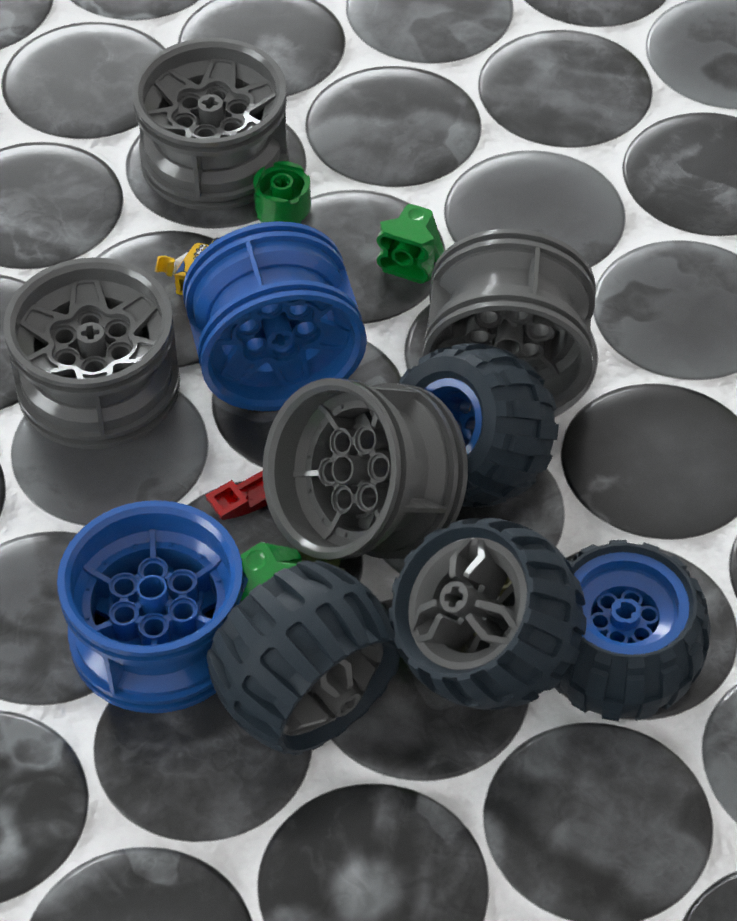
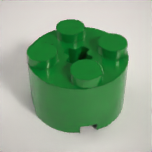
[253,161,311,224]

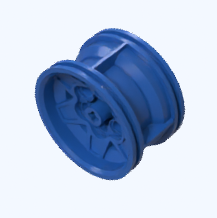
[182,221,367,411]
[57,501,244,713]

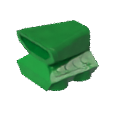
[376,204,444,284]
[240,542,302,601]

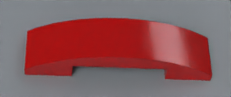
[205,470,267,520]

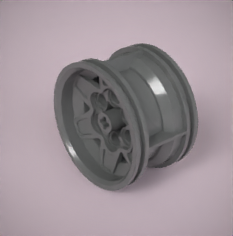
[132,37,289,211]
[423,228,596,409]
[3,257,180,449]
[263,378,468,559]

